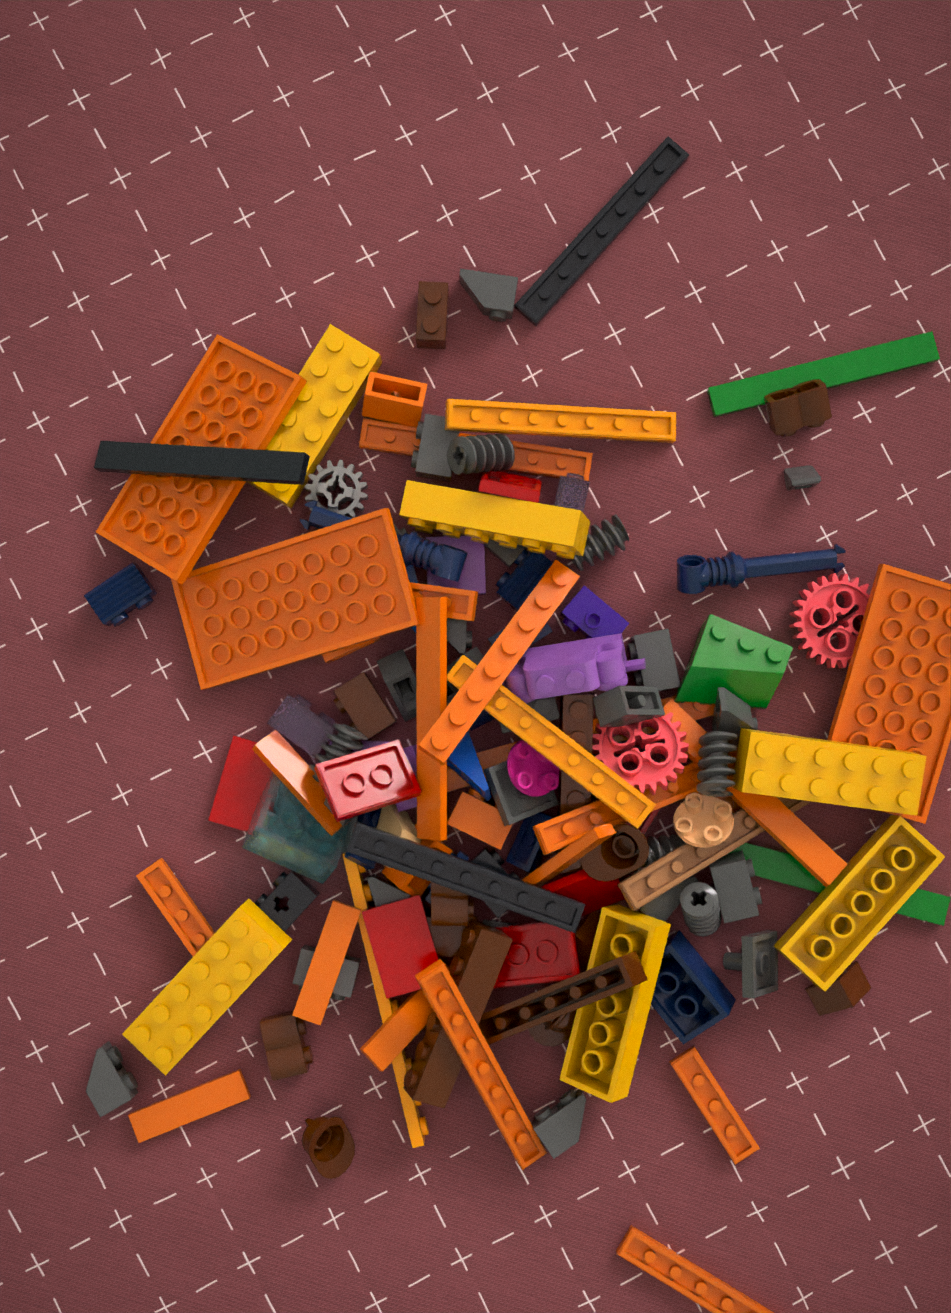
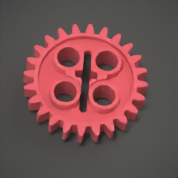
[789,573,870,669]
[592,712,689,795]

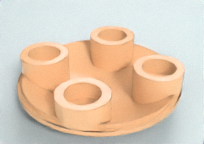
[673,793,734,848]

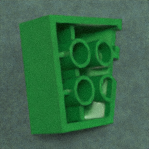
[674,614,793,709]

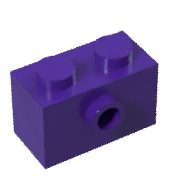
[560,585,629,639]

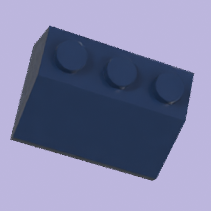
[651,930,736,1045]

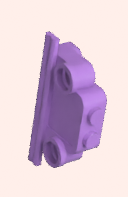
[502,633,646,703]

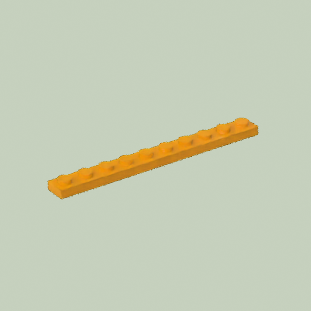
[342,852,429,1148]

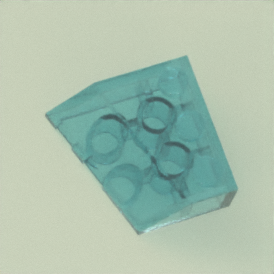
[242,772,350,884]

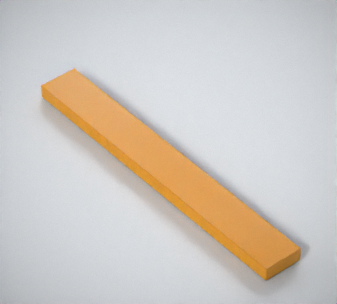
[445,399,676,443]
[447,655,656,829]

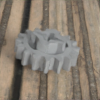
[304,460,368,518]

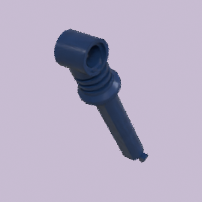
[300,500,468,582]
[677,544,846,594]

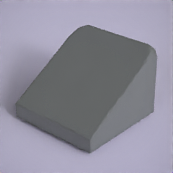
[784,465,821,491]

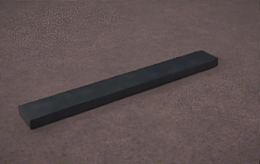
[514,136,689,326]
[94,441,310,485]
[346,821,585,933]

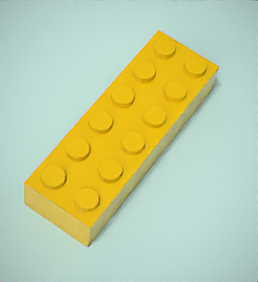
[246,324,382,509]
[399,480,590,559]
[732,728,926,816]
[773,815,945,992]
[122,899,293,1076]
[559,905,671,1103]

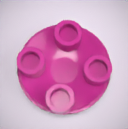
[507,739,560,797]

